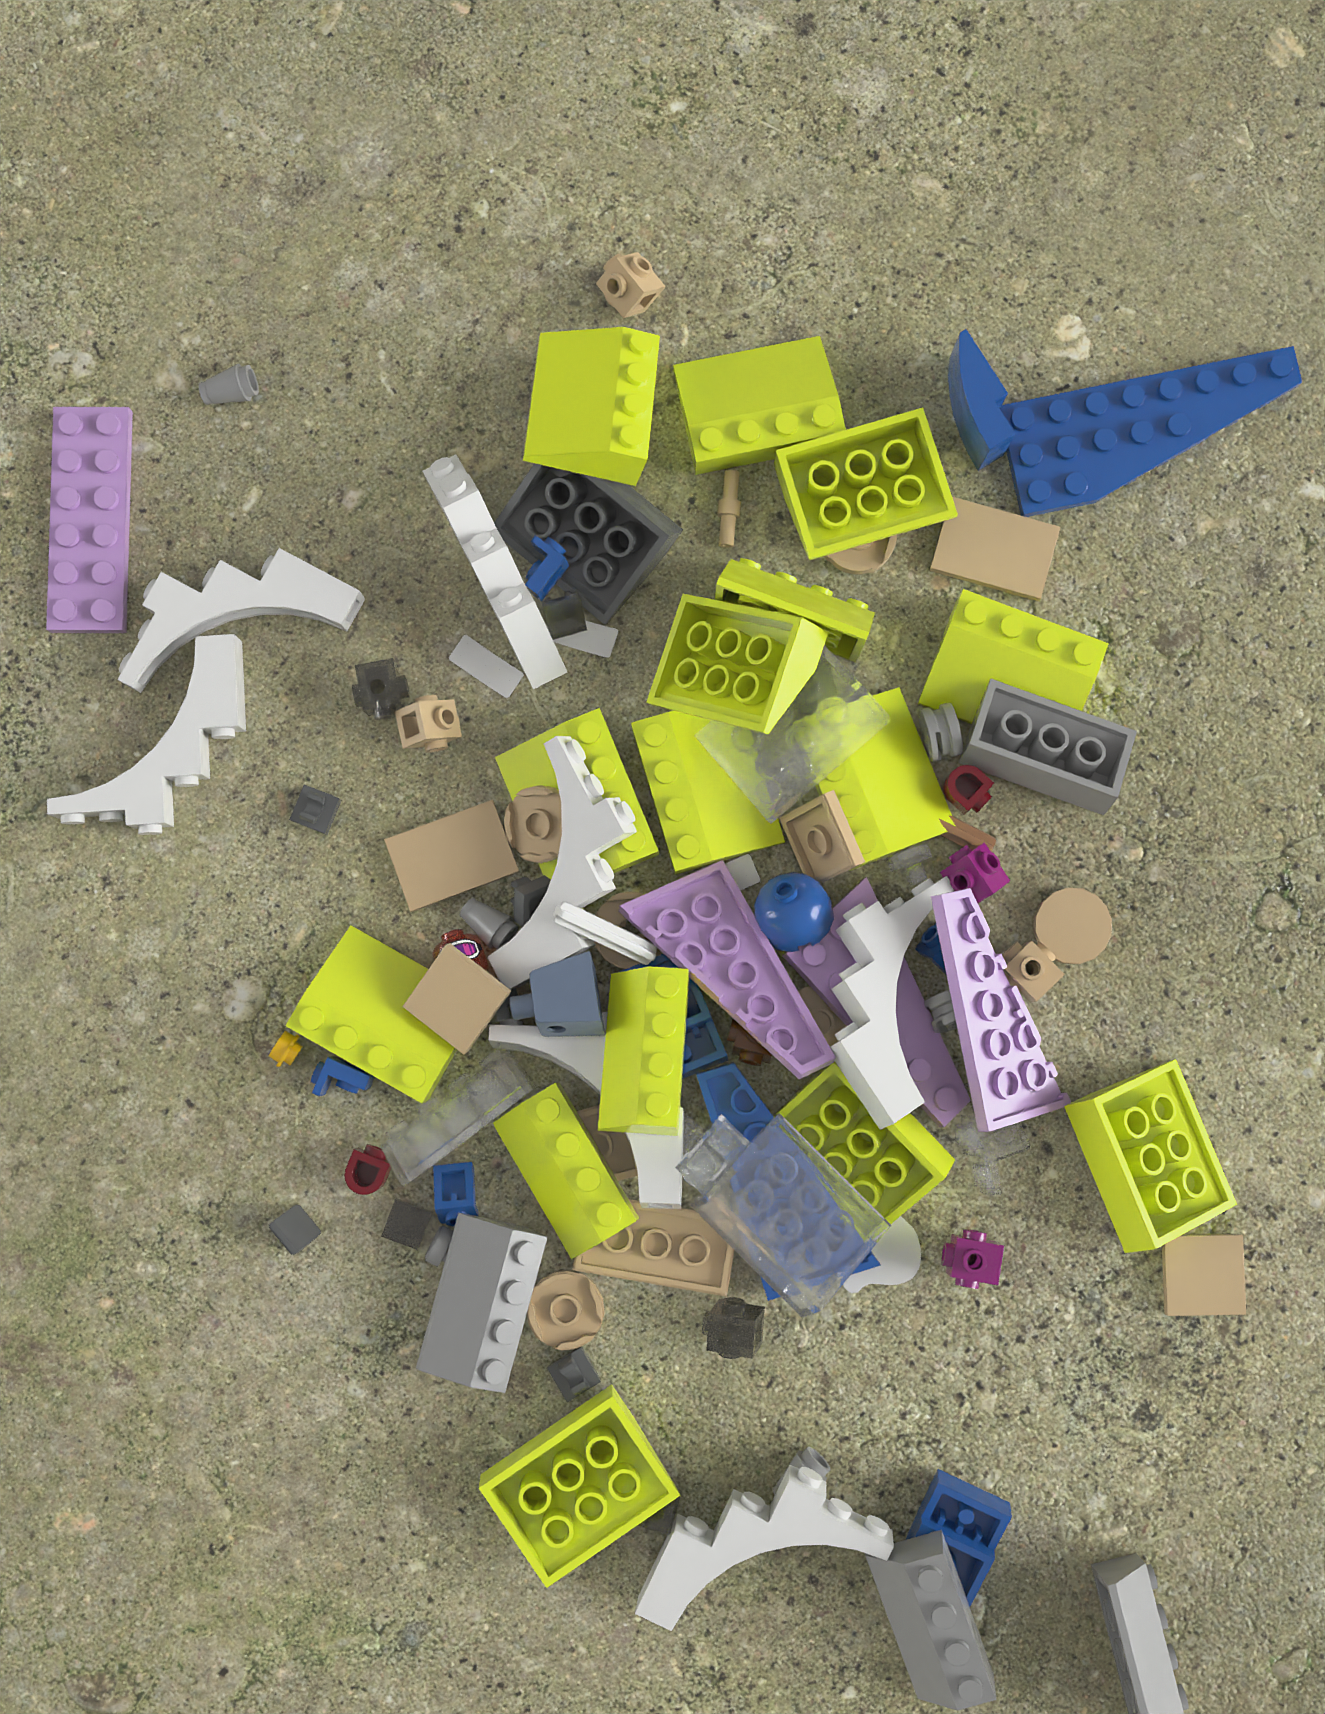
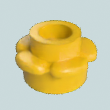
[268,1030,303,1067]

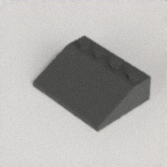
[494,463,683,625]

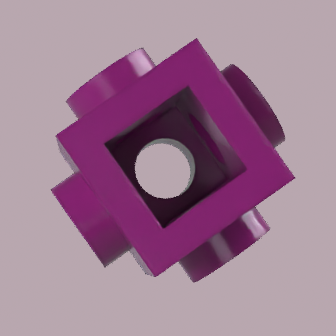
[939,843,1010,903]
[941,1229,1004,1289]

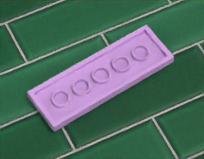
[46,407,133,633]

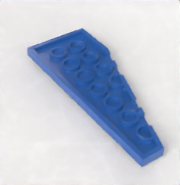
[1000,346,1302,517]

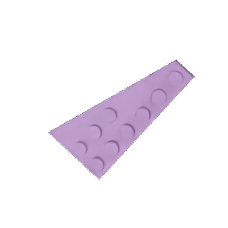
[619,860,836,1079]
[782,877,971,1128]
[931,888,1071,1132]

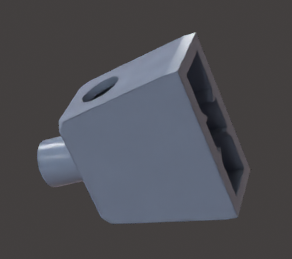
[510,951,605,1037]

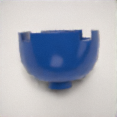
[754,872,834,952]

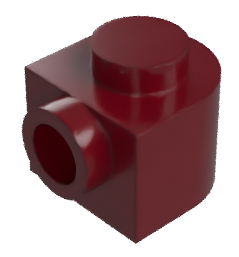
[944,765,994,815]
[344,1144,394,1195]

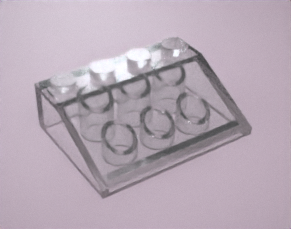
[694,645,890,824]
[690,1113,892,1318]

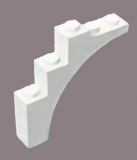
[423,455,567,689]
[118,548,365,693]
[47,634,246,835]
[488,736,637,990]
[830,876,954,1130]
[488,1012,684,1209]
[635,1465,894,1631]

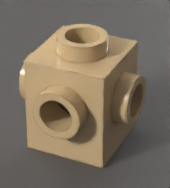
[596,252,665,318]
[395,695,462,753]
[1002,940,1065,1002]

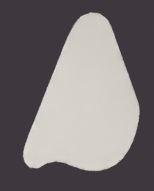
[842,1216,921,1293]

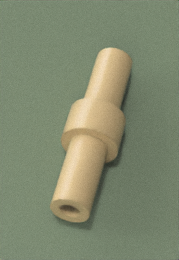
[717,470,741,548]

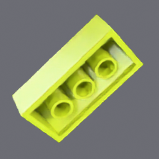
[598,966,689,1136]
[493,1083,639,1259]

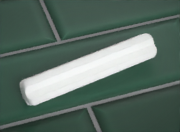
[553,901,657,965]

